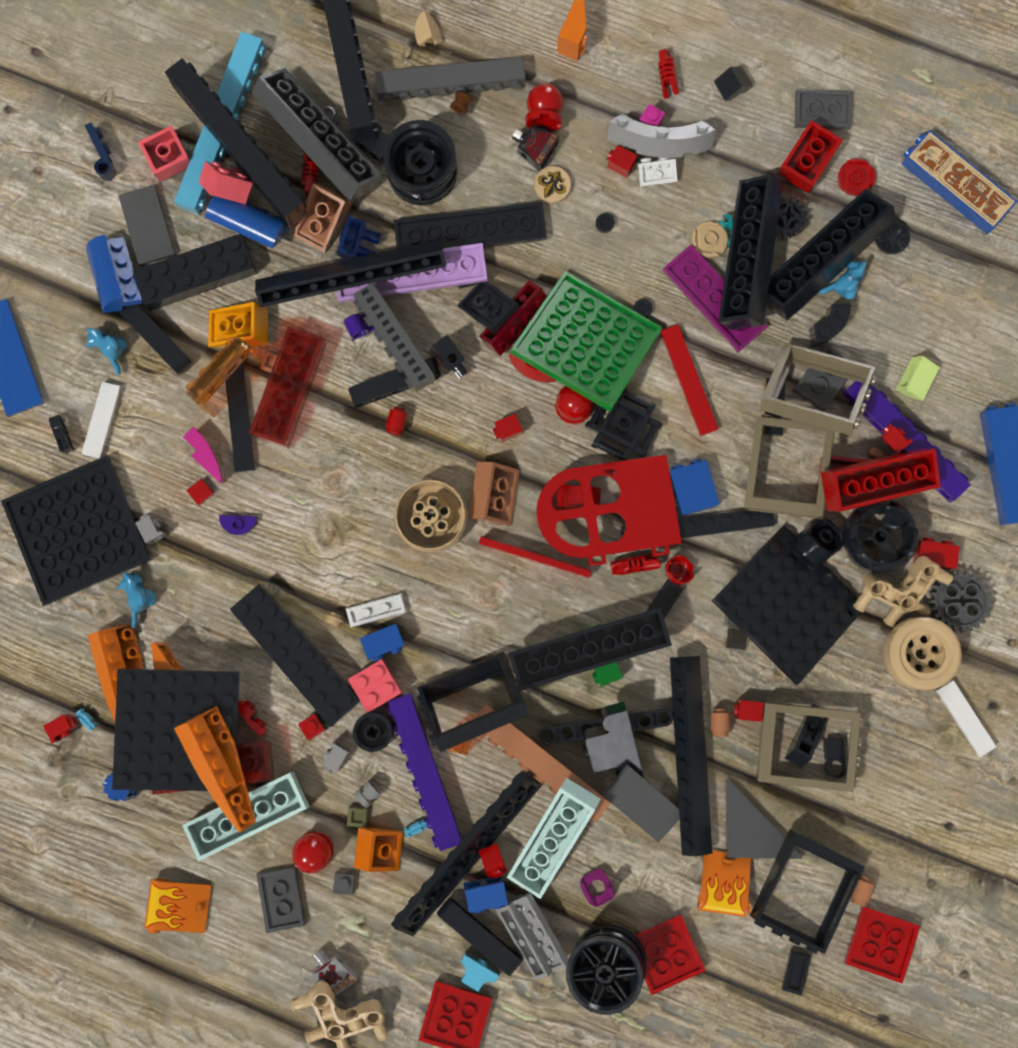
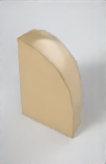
[414,10,443,47]

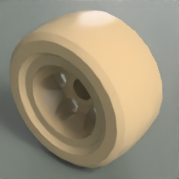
[394,480,467,553]
[882,617,962,691]

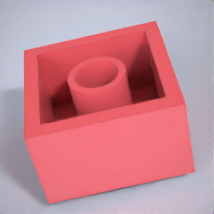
[138,125,190,182]
[198,161,252,204]
[348,659,403,713]

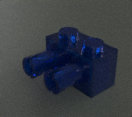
[334,216,381,259]

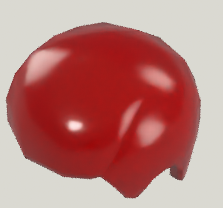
[665,555,695,585]

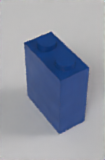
[669,459,720,517]

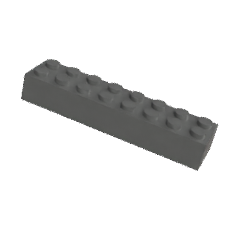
[252,68,383,202]

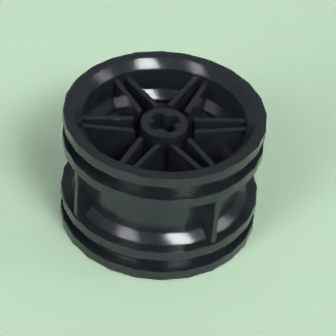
[383,120,458,206]
[566,924,647,1015]

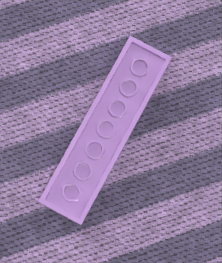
[337,243,488,303]

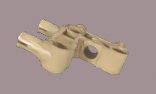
[853,556,953,627]
[291,981,388,1048]

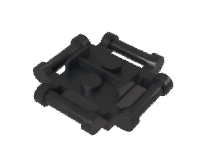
[585,388,663,461]

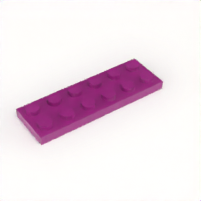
[662,245,767,353]

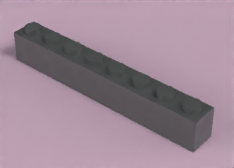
[375,57,525,102]

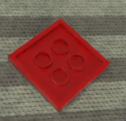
[844,906,920,984]
[635,914,706,995]
[418,980,492,1048]

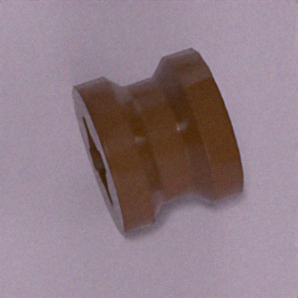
[450,92,473,115]

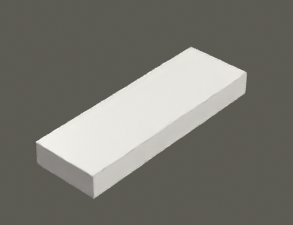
[346,594,407,628]

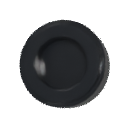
[595,213,614,233]
[633,299,652,318]

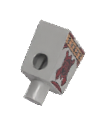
[311,950,358,996]

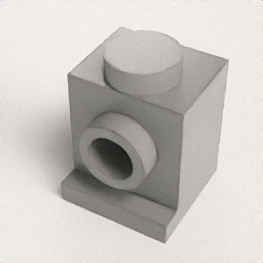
[136,513,167,545]
[322,741,351,774]

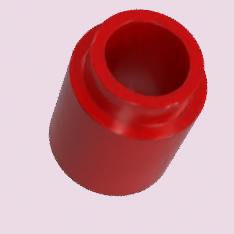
[385,407,408,436]

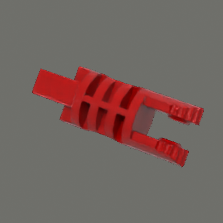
[658,49,680,99]
[301,152,320,197]
[610,554,661,575]

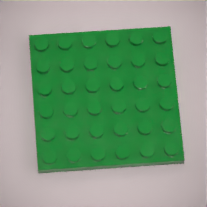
[510,271,663,412]

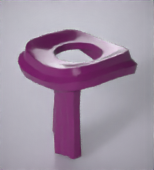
[580,868,615,907]

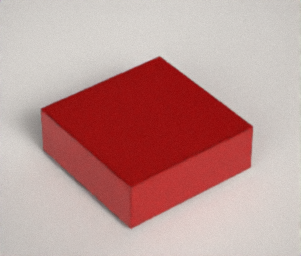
[186,479,214,506]

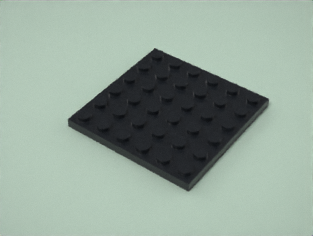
[1,456,152,606]
[711,525,862,685]
[112,668,240,791]

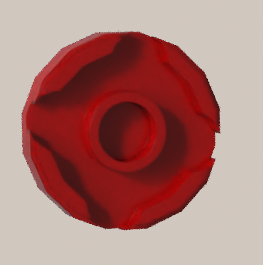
[837,158,876,197]

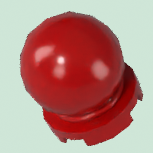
[525,83,564,132]
[555,386,594,425]
[292,831,334,874]

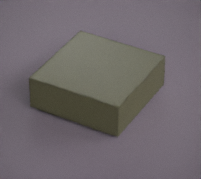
[347,806,369,828]

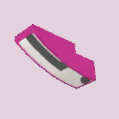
[183,426,225,484]

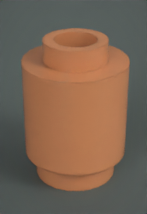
[710,709,730,737]
[850,876,875,907]

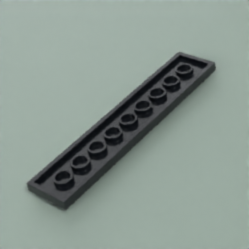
[391,771,542,937]

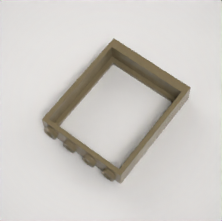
[760,343,877,436]
[744,414,835,519]
[756,701,863,792]

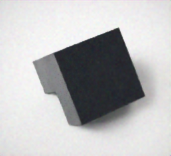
[714,66,753,101]

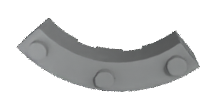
[607,114,716,158]

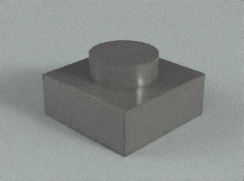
[333,872,355,895]

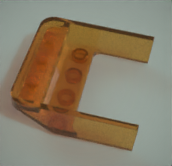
[186,336,263,418]

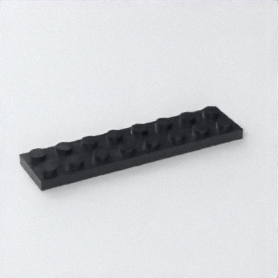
[393,202,547,249]

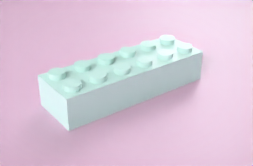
[182,771,310,861]
[507,778,601,899]

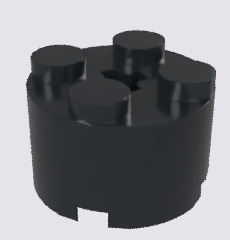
[796,519,843,565]
[353,712,394,752]

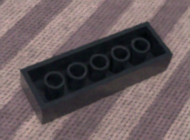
[133,234,257,311]

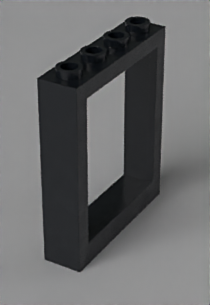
[417,651,529,752]
[749,829,865,954]

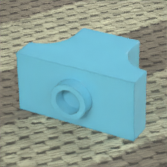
[461,951,499,992]

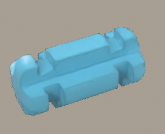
[75,709,98,731]
[404,819,428,838]

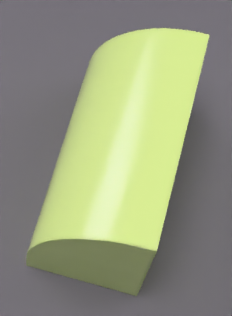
[896,356,940,401]

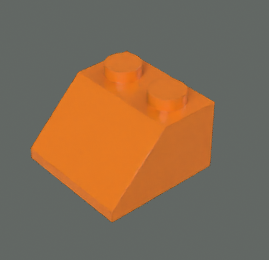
[354,828,403,872]

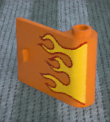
[697,850,751,917]
[144,878,211,933]

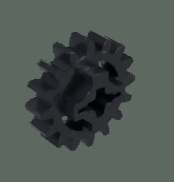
[776,197,808,239]

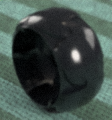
[842,500,919,574]

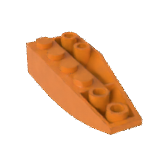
[87,624,142,722]
[174,706,256,832]

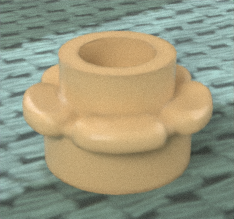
[325,612,343,628]

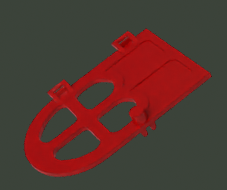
[536,455,682,566]

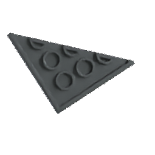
[726,780,802,859]

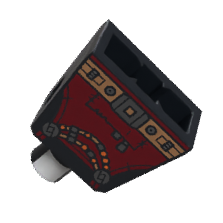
[512,126,559,171]
[430,334,468,379]

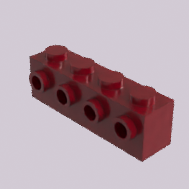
[479,280,547,356]

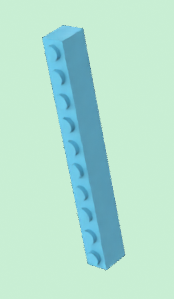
[174,32,266,215]

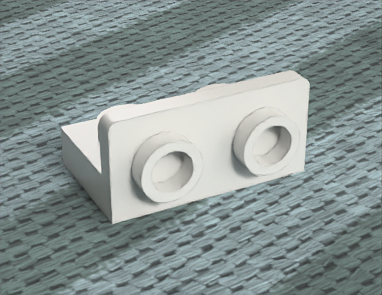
[636,157,678,187]

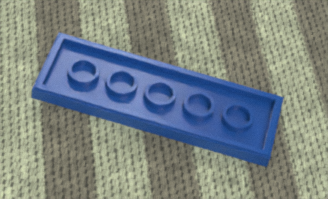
[0,299,45,417]

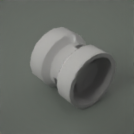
[354,781,381,808]

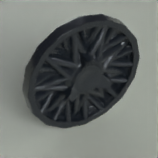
[874,220,910,255]

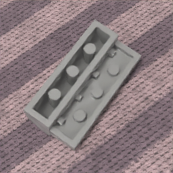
[496,893,568,980]

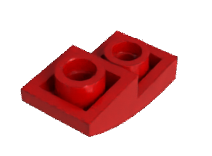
[238,699,269,737]

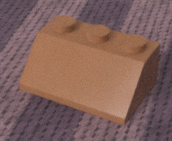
[468,462,520,526]

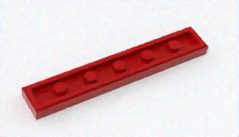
[660,325,719,437]
[478,537,591,579]

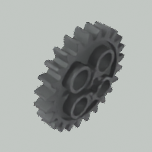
[928,570,994,633]

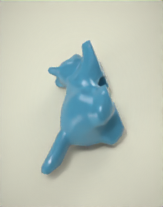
[818,260,867,300]
[86,327,127,376]
[116,572,156,628]

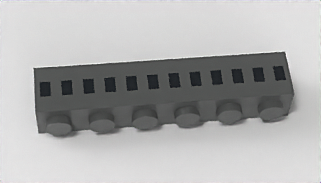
[353,282,435,392]

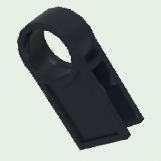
[49,414,75,454]
[823,738,846,778]

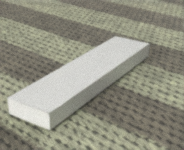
[82,382,122,459]
[935,680,996,757]

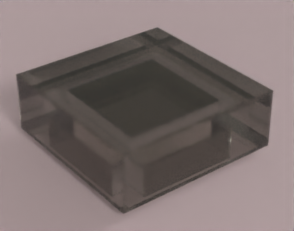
[725,628,747,650]

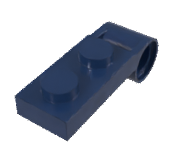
[84,122,116,181]

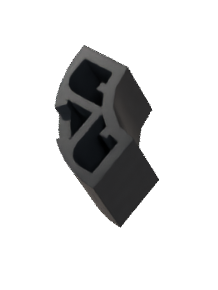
[809,303,851,348]

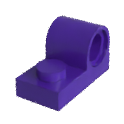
[344,313,375,341]

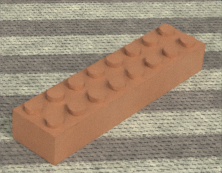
[474,702,611,822]

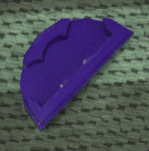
[219,515,258,535]

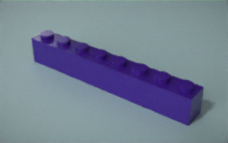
[842,381,971,503]
[386,694,462,852]

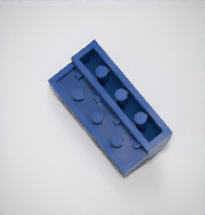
[205,196,290,249]
[86,235,142,313]

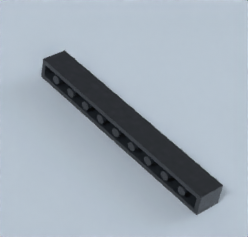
[255,239,447,307]
[670,656,713,857]

